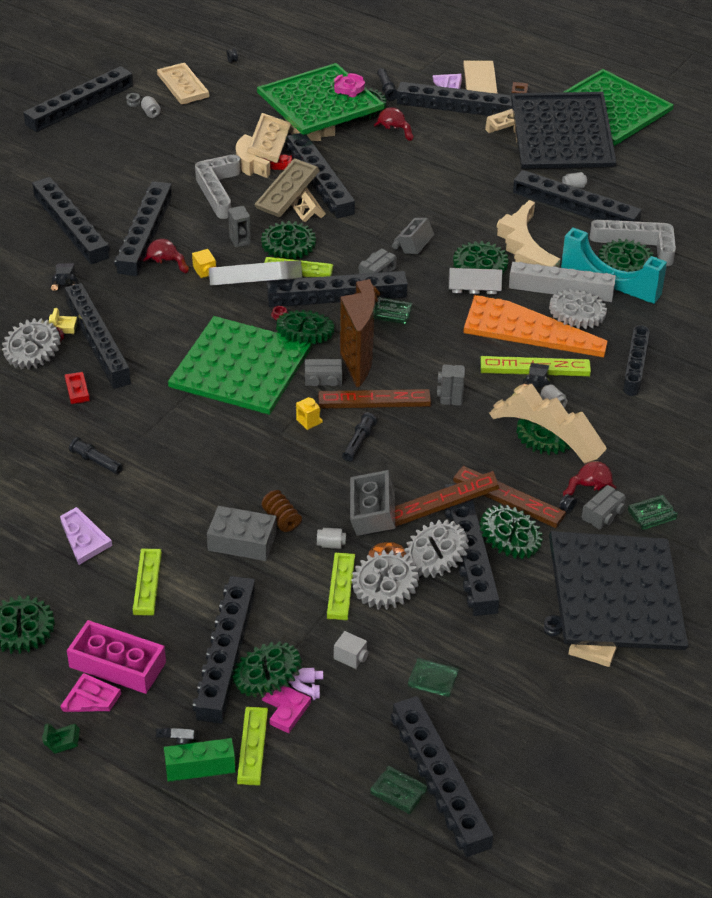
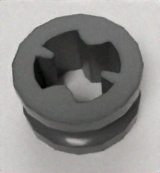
[126,93,140,107]

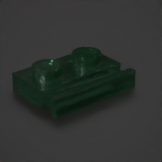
[374,297,412,324]
[628,495,678,530]
[408,658,459,697]
[371,766,427,814]

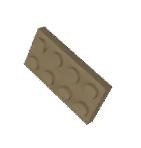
[255,158,320,217]

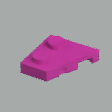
[60,673,121,712]

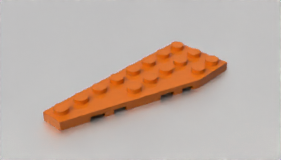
[464,295,607,357]

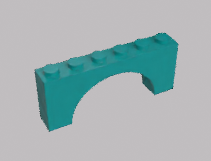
[561,228,667,304]

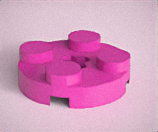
[334,73,365,97]

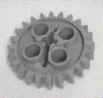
[549,289,607,329]
[2,318,61,370]
[404,520,469,578]
[352,550,419,610]

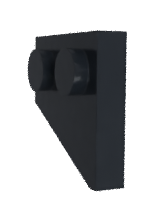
[156,728,199,744]

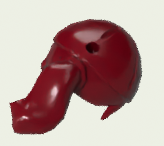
[374,107,413,141]
[143,239,189,273]
[563,461,617,496]

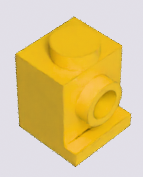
[296,397,323,430]

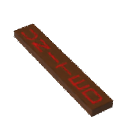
[319,389,431,409]
[453,466,566,528]
[395,471,500,527]

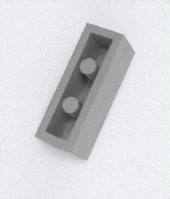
[448,268,502,294]

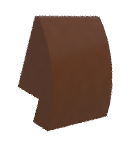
[340,279,375,387]

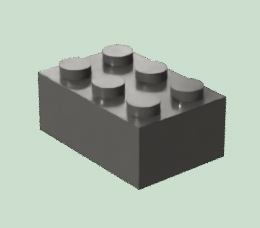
[350,470,395,536]
[207,506,277,561]

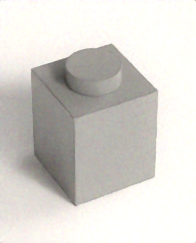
[334,631,368,669]

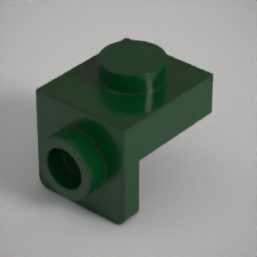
[42,723,80,754]

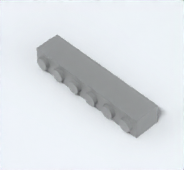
[509,262,616,302]

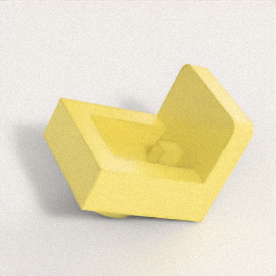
[49,308,78,334]

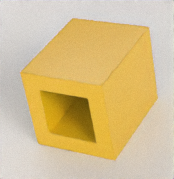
[192,249,216,278]

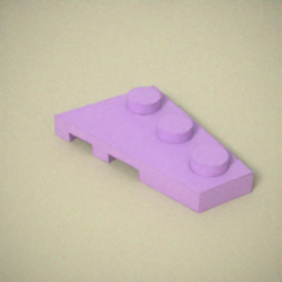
[60,507,112,565]

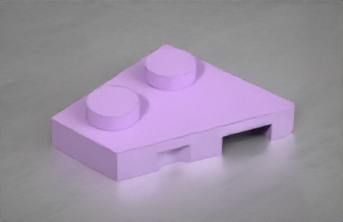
[433,74,462,89]

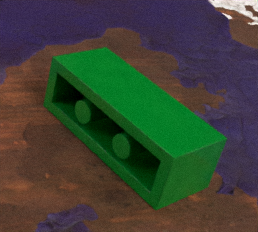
[164,738,235,782]

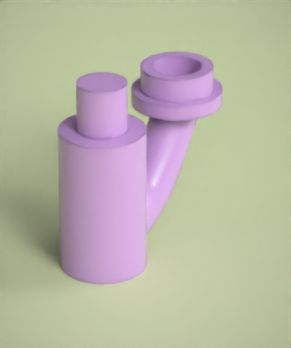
[289,668,323,700]

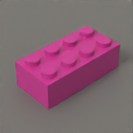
[67,620,166,694]

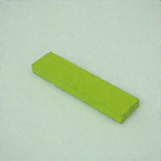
[264,257,333,277]
[133,549,162,615]
[327,553,355,620]
[237,707,268,785]

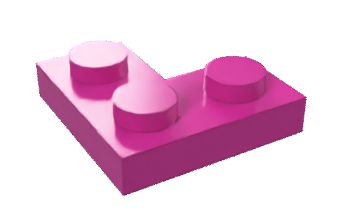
[262,686,311,733]

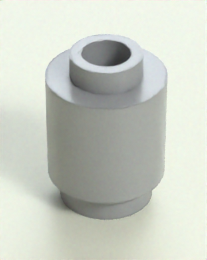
[141,96,161,118]
[562,172,587,189]
[540,385,567,407]
[317,528,346,549]

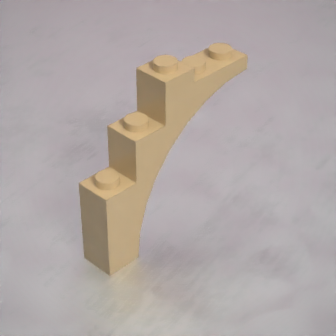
[497,200,560,268]
[489,383,607,463]

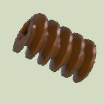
[262,490,302,532]

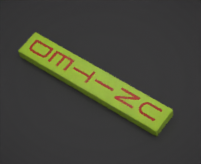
[480,356,591,376]

